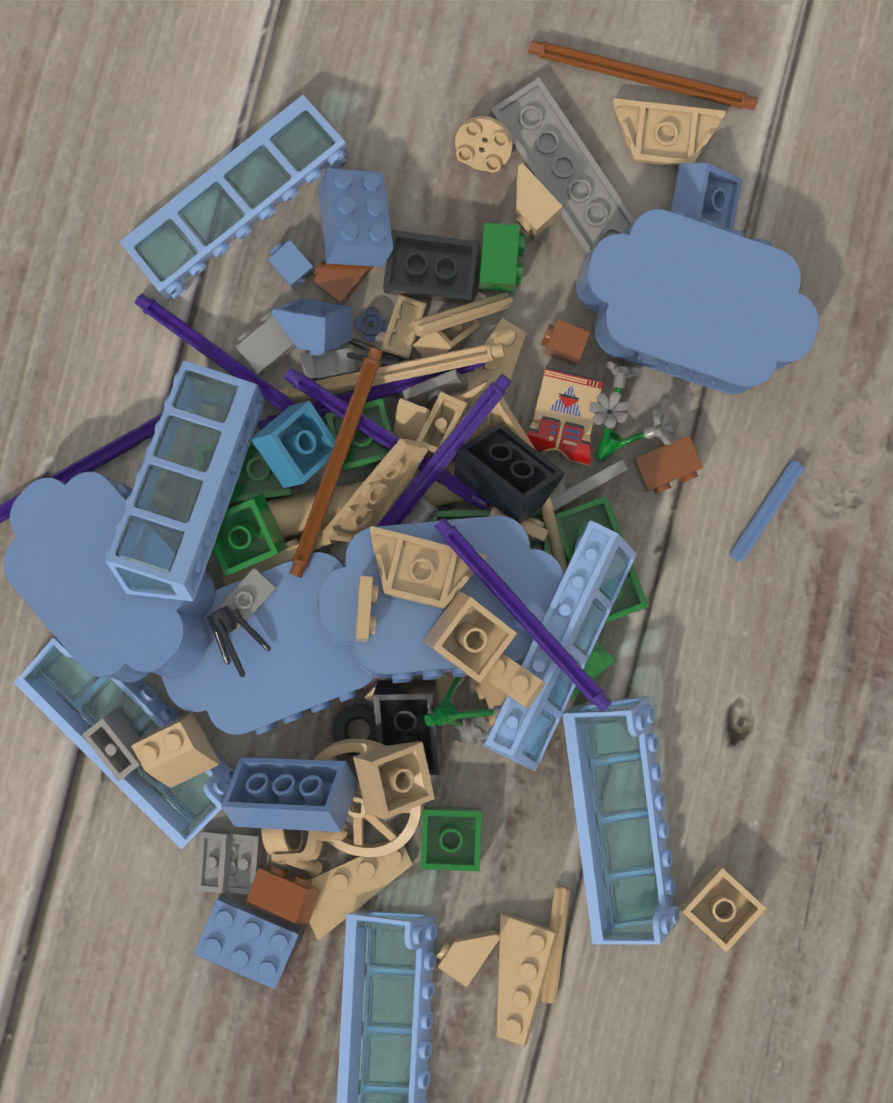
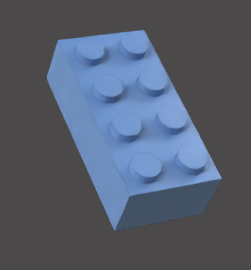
[221,757,358,832]

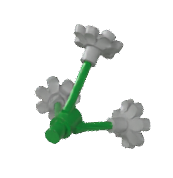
[590,362,675,461]
[424,677,502,747]

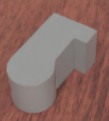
[301,348,358,381]

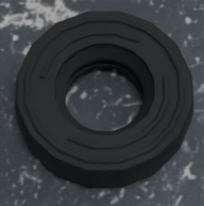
[332,704,377,756]

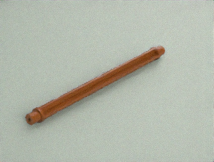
[528,40,758,110]
[289,347,383,578]

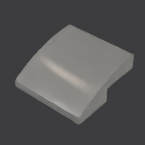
[195,831,263,895]

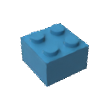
[251,401,336,488]

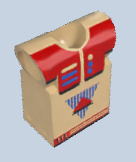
[526,367,604,466]

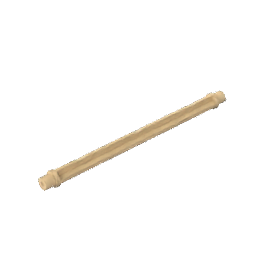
[278,343,505,402]

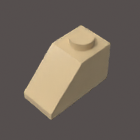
[413,304,482,357]
[416,392,468,458]
[393,398,431,441]
[436,930,500,987]

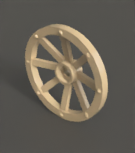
[314,739,424,857]

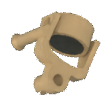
[261,823,348,877]

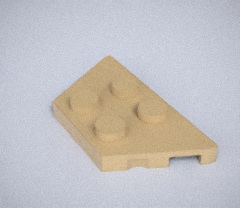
[612,98,726,167]
[369,526,487,609]

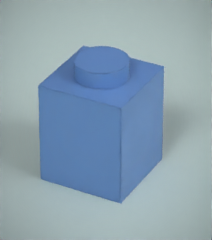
[268,240,315,290]

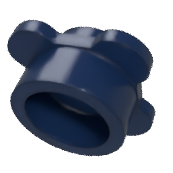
[354,307,389,342]

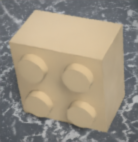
[679,864,767,953]

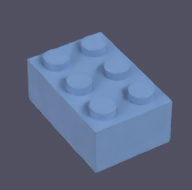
[318,168,393,267]
[193,894,301,989]

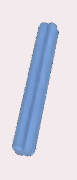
[729,460,805,562]

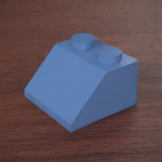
[670,163,743,231]
[272,298,353,356]

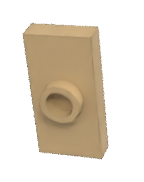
[381,294,427,360]

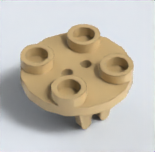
[455,116,513,173]

